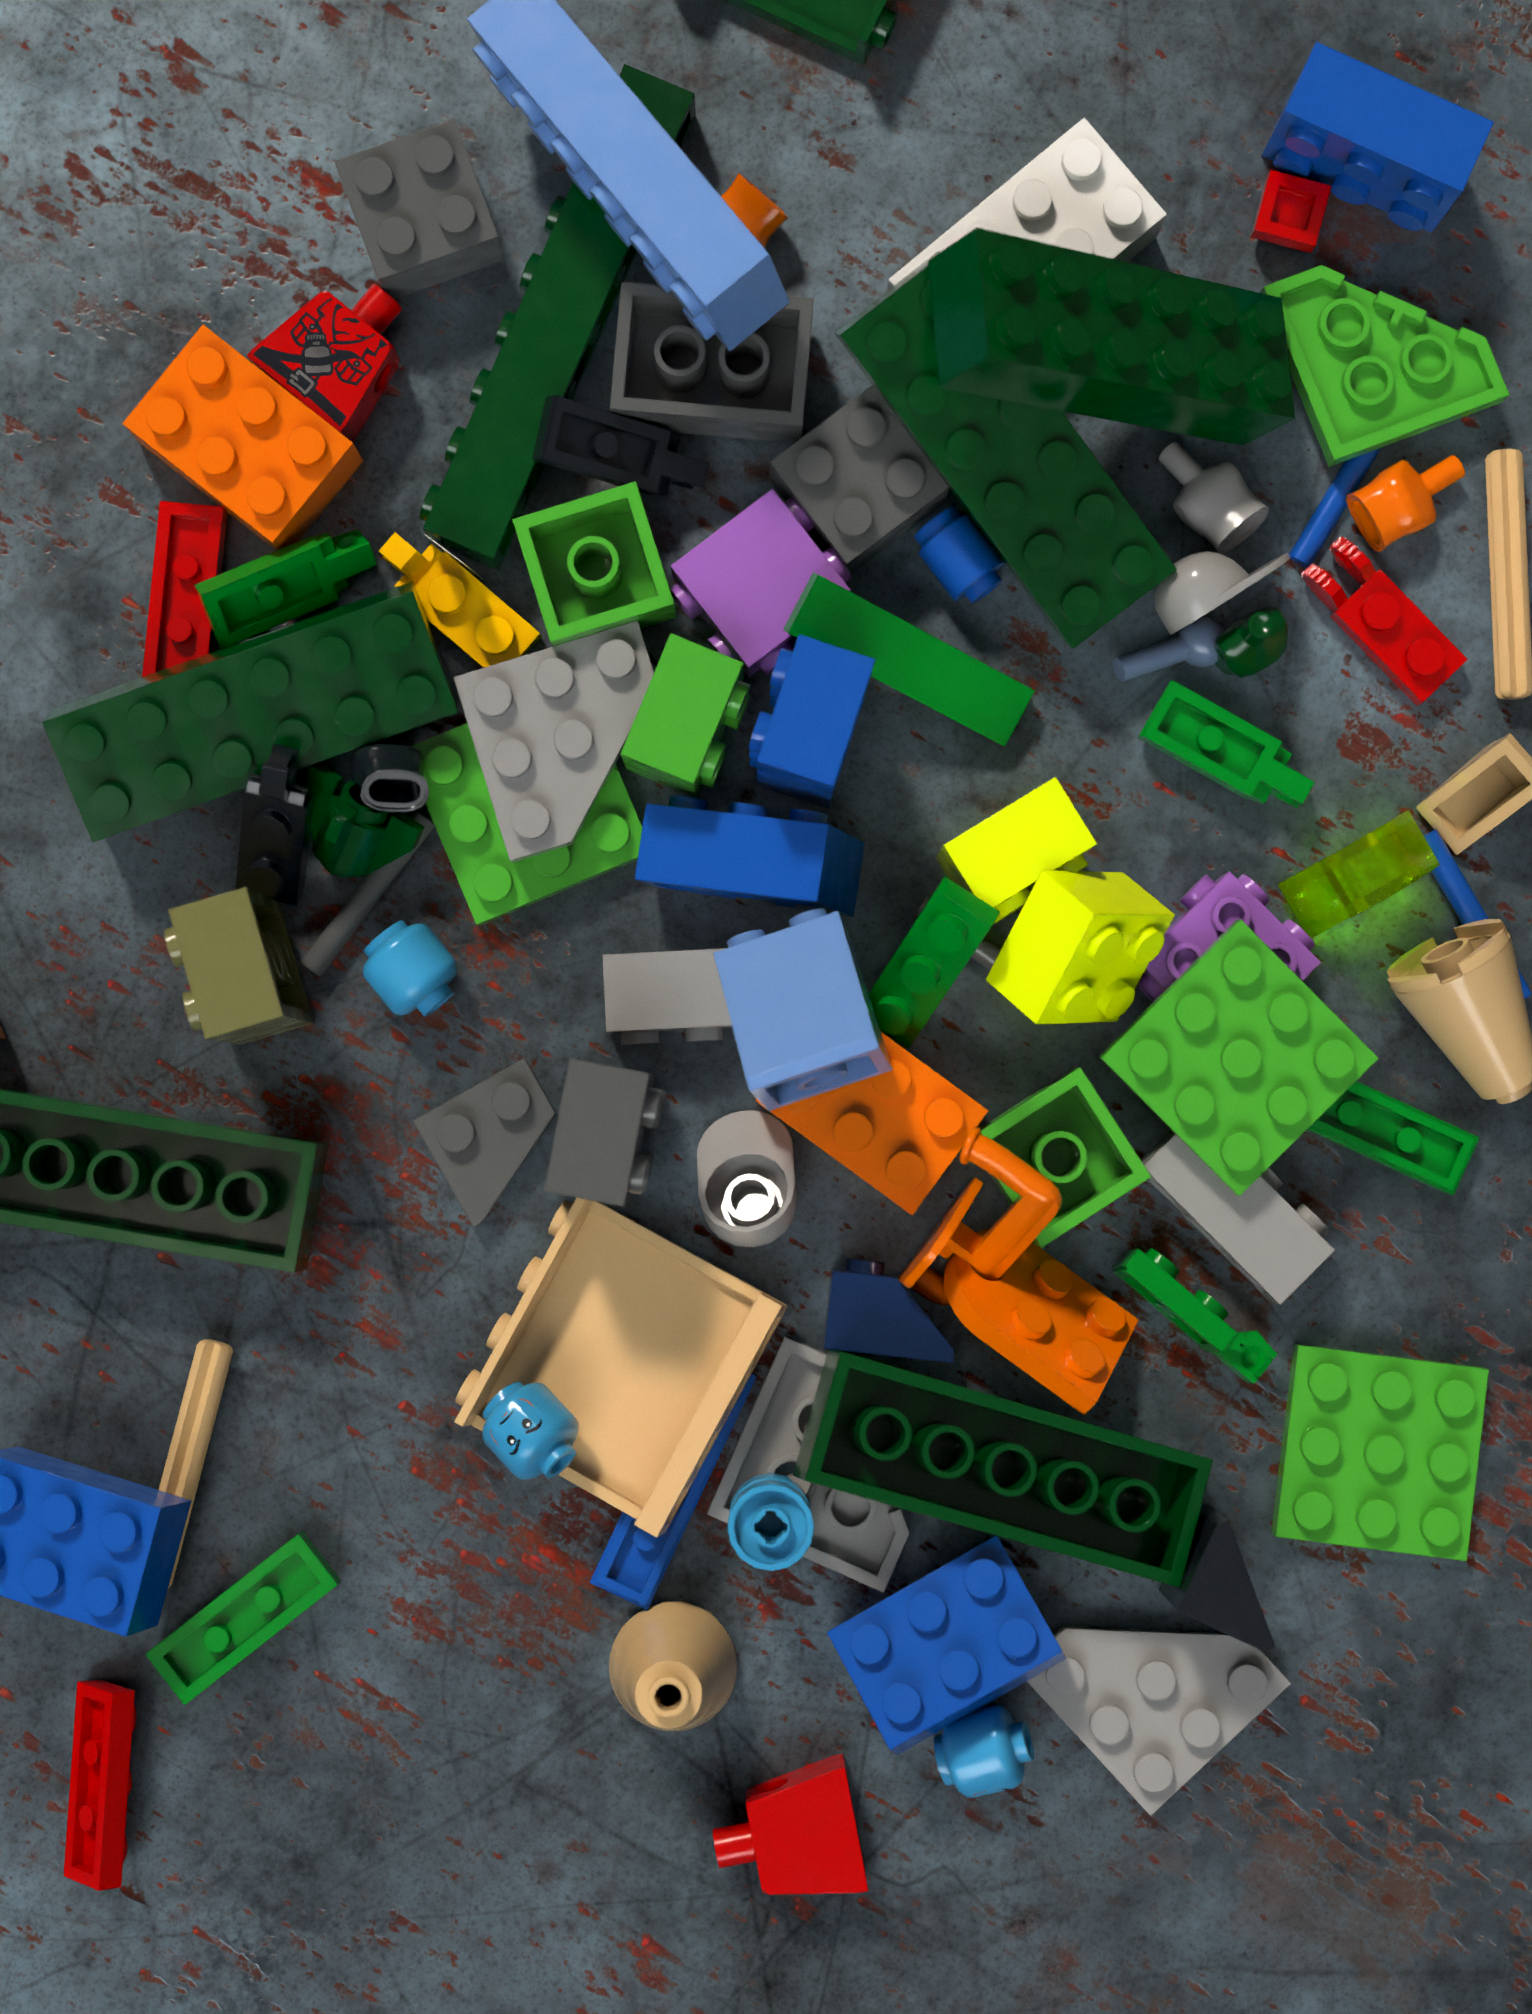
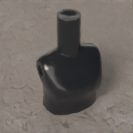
[350,737,429,812]

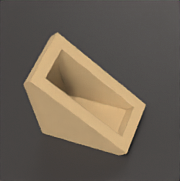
[1416,733,1532,855]

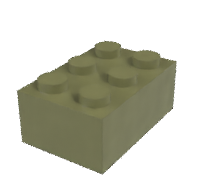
[164,887,315,1045]

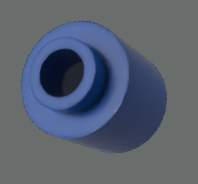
[914,506,1005,604]

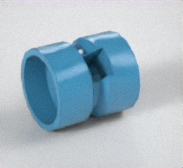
[728,1473,814,1571]

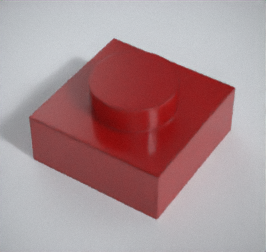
[1250,170,1331,254]

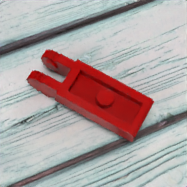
[1301,536,1468,706]

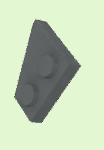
[413,1058,557,1228]

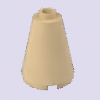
[1387,919,1532,1104]
[609,1601,737,1731]

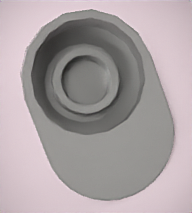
[1153,551,1291,635]
[697,1110,798,1248]

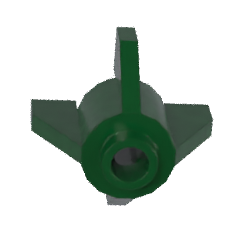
[303,762,425,878]

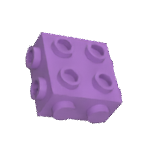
[670,489,852,678]
[1137,871,1321,1003]

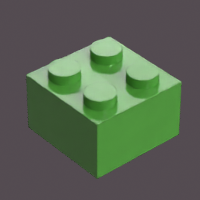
[512,481,676,647]
[621,633,751,798]
[980,1067,1151,1247]

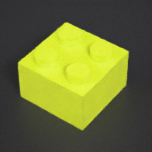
[935,777,1097,924]
[986,870,1175,1024]

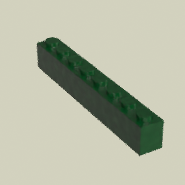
[419,64,696,571]

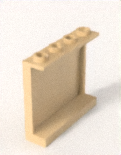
[454,1198,788,1538]

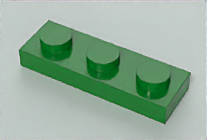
[869,876,1000,1048]
[145,1530,341,1706]

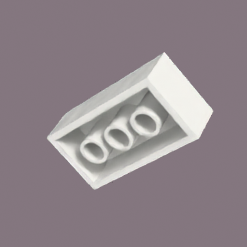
[886,117,1167,292]

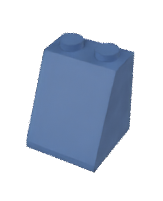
[713,909,893,1111]

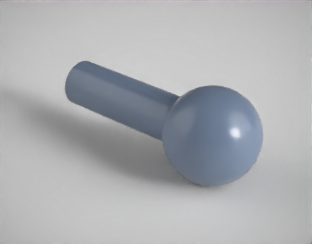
[1113,617,1224,682]

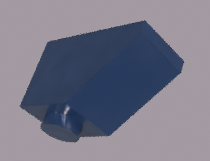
[823,1258,954,1363]

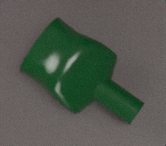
[1214,606,1288,678]

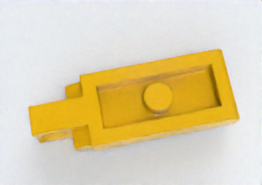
[379,532,542,668]

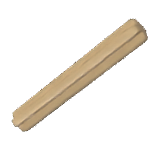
[1485,449,1532,700]
[159,1339,233,1589]

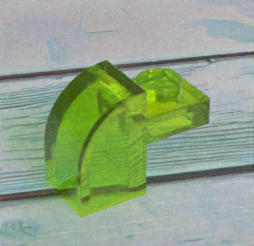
[1277,810,1440,938]

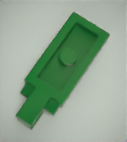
[195,529,377,648]
[1137,680,1315,809]
[1112,1248,1277,1384]

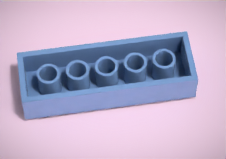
[467,0,790,352]

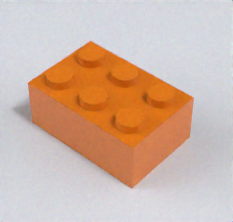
[122,325,364,551]
[755,1032,989,1216]

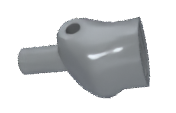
[1158,442,1269,554]

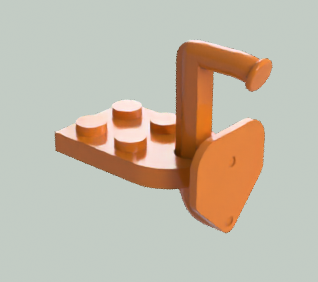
[898,1127,1139,1415]

